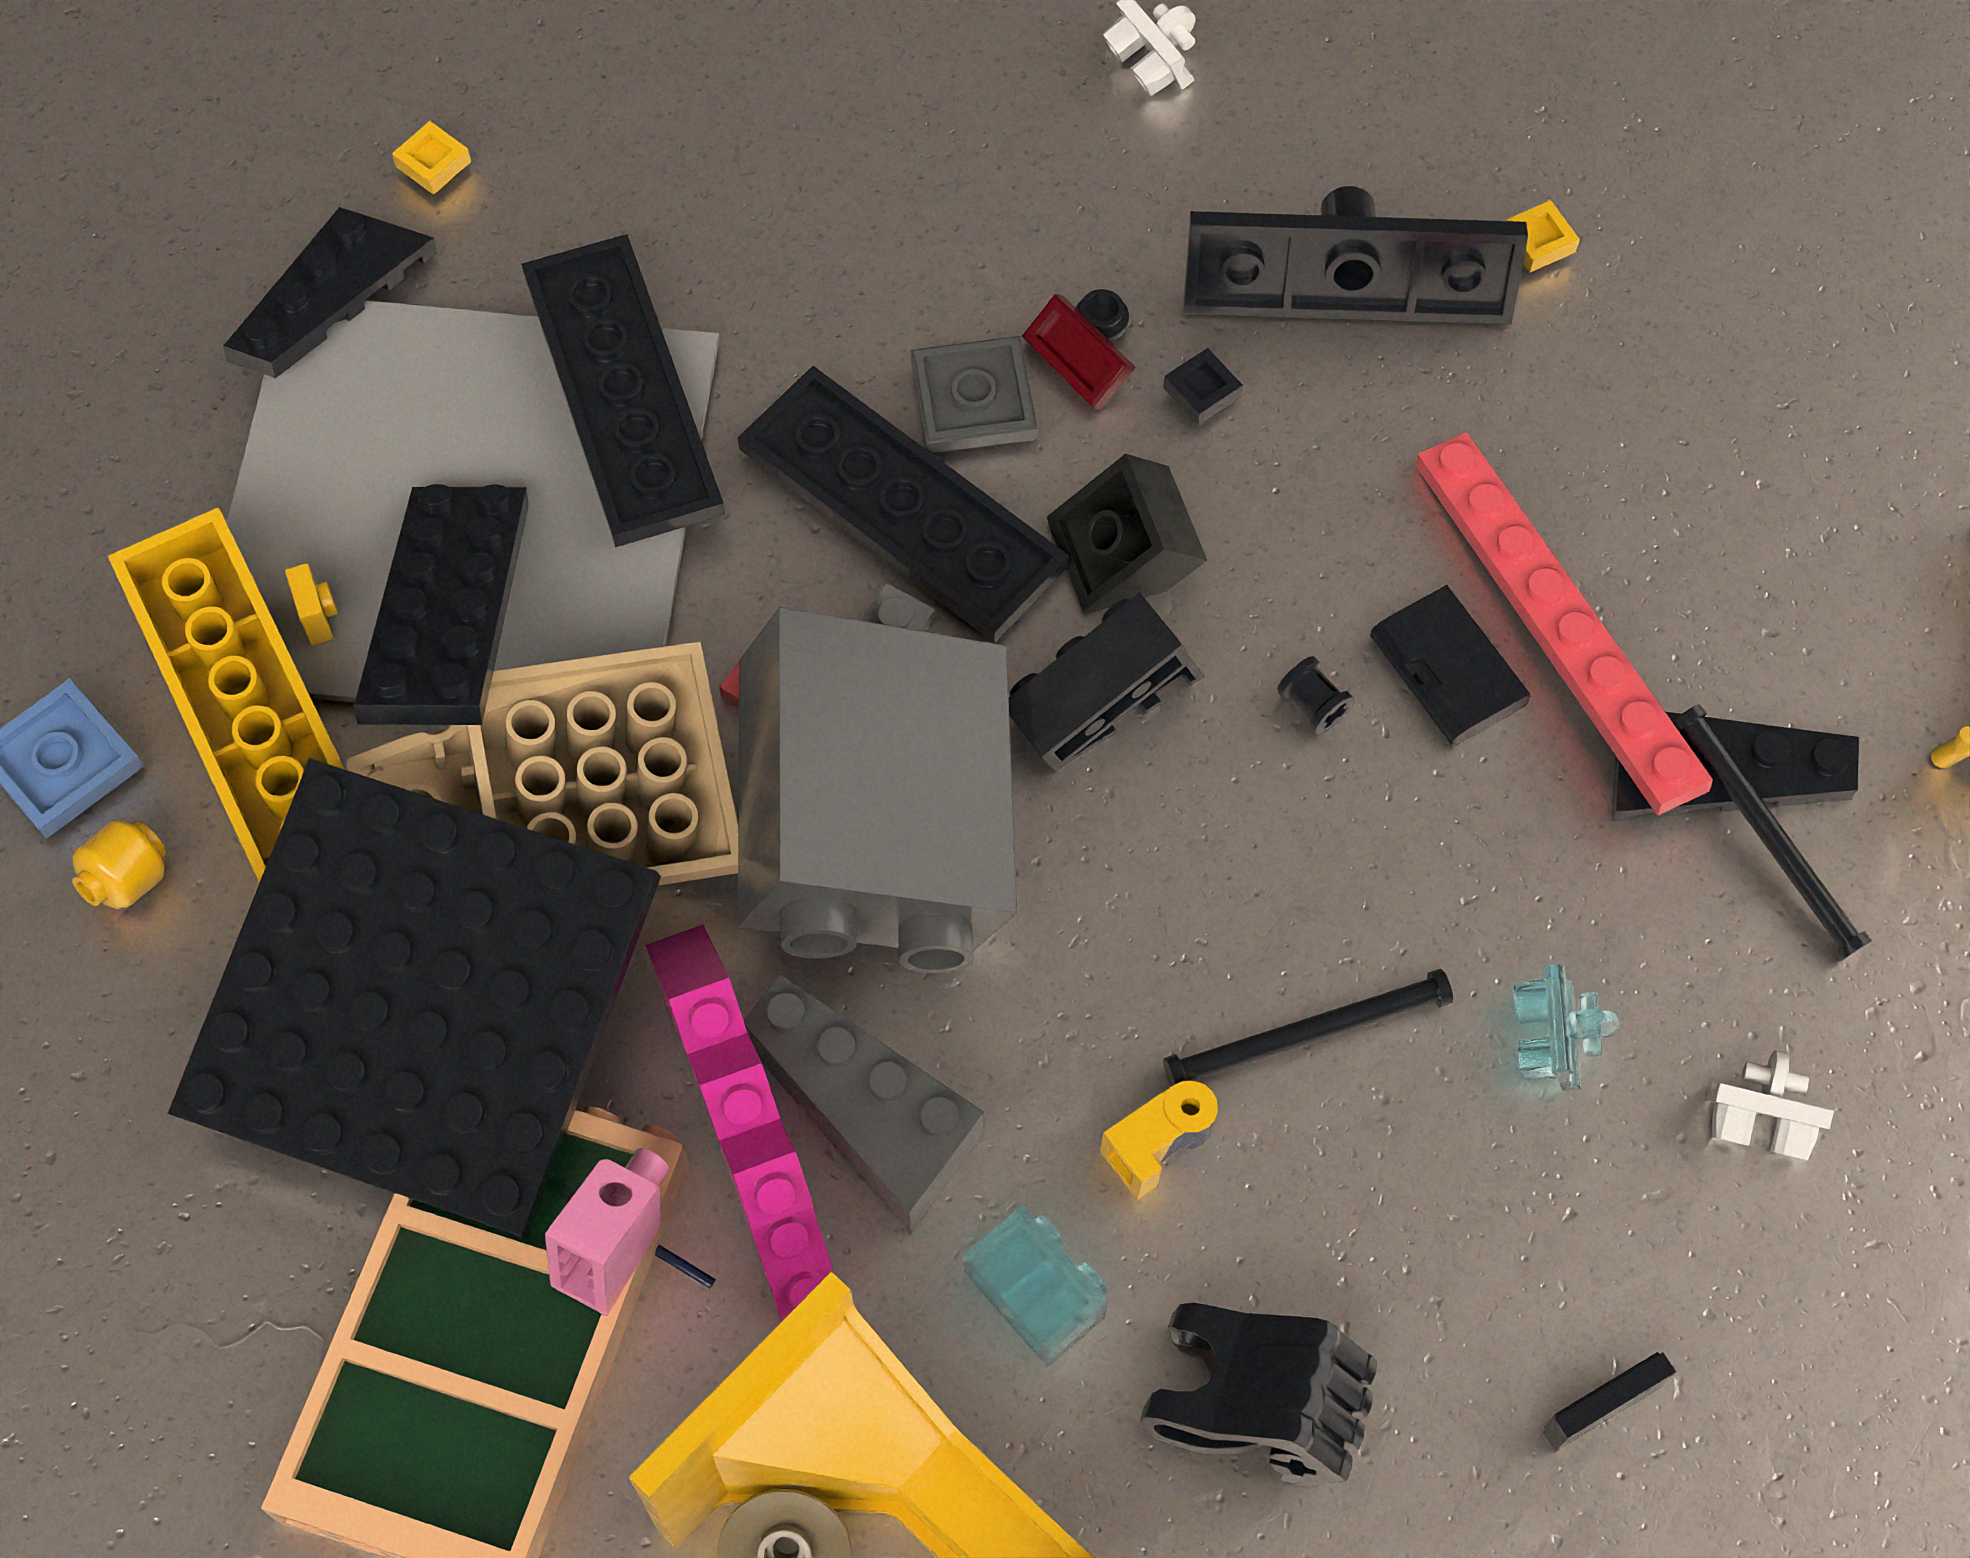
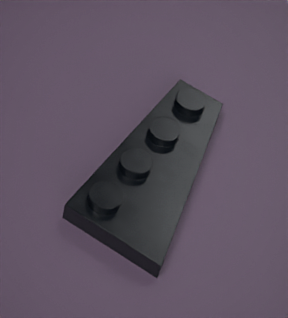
[1611,712,1859,821]

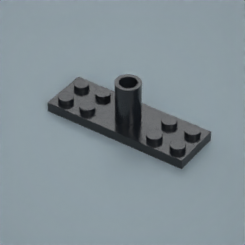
[1183,186,1528,324]

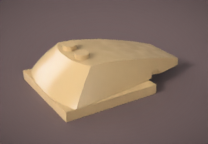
[345,641,738,886]

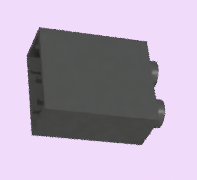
[738,607,1017,973]

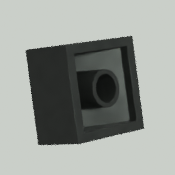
[1047,453,1208,613]

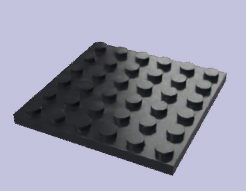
[167,758,661,1239]

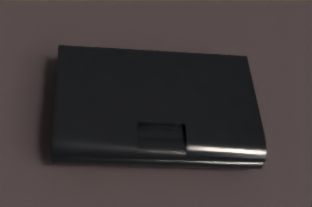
[1370,585,1531,746]

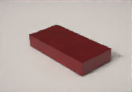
[1022,294,1136,410]

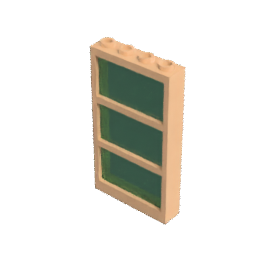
[261,1106,690,1558]

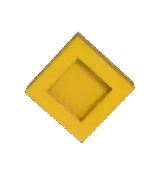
[392,121,471,195]
[1505,200,1580,273]
[285,563,338,646]

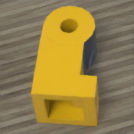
[1100,1081,1218,1200]

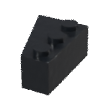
[1009,592,1204,772]

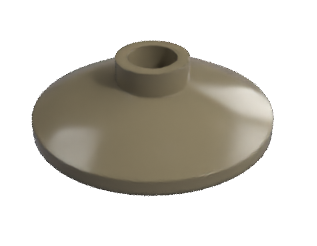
[717,1489,852,1558]

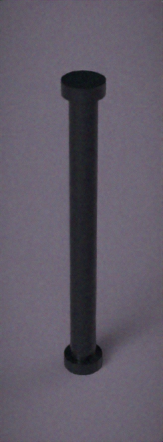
[1672,704,1872,961]
[1163,969,1453,1087]

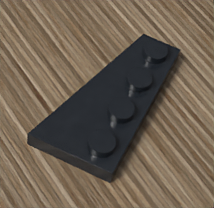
[223,207,437,378]

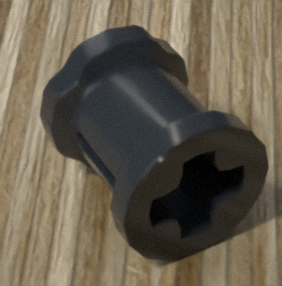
[1277,656,1355,735]

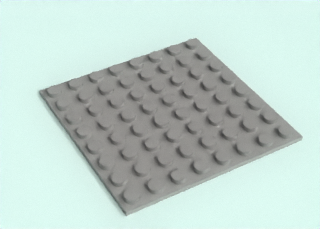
[226,300,719,703]

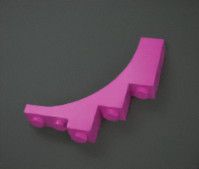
[645,925,835,1321]

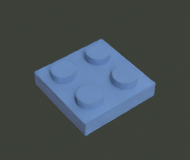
[0,678,144,839]

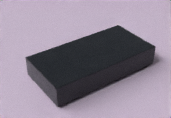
[1543,1352,1676,1452]

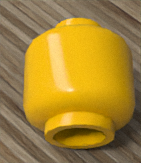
[72,820,166,910]

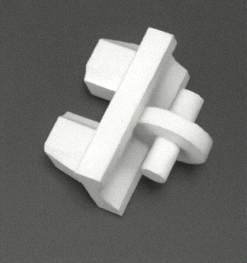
[1102,0,1196,96]
[1706,1050,1834,1160]

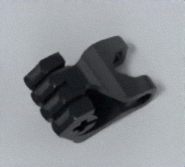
[1140,1302,1377,1488]

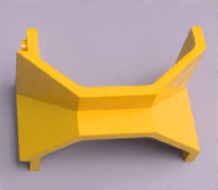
[629,1272,1096,1558]

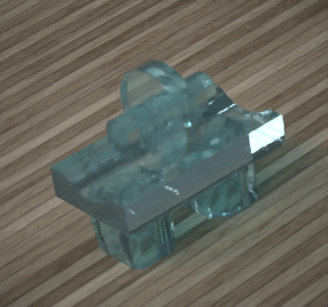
[1514,964,1619,1091]

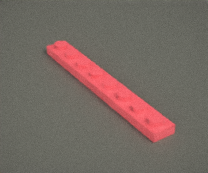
[1416,432,1713,816]

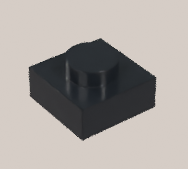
[1163,348,1243,426]

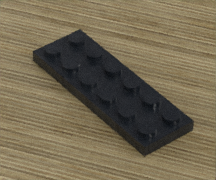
[521,234,725,548]
[737,366,1069,644]
[354,484,529,725]

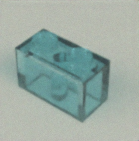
[963,1206,1108,1368]

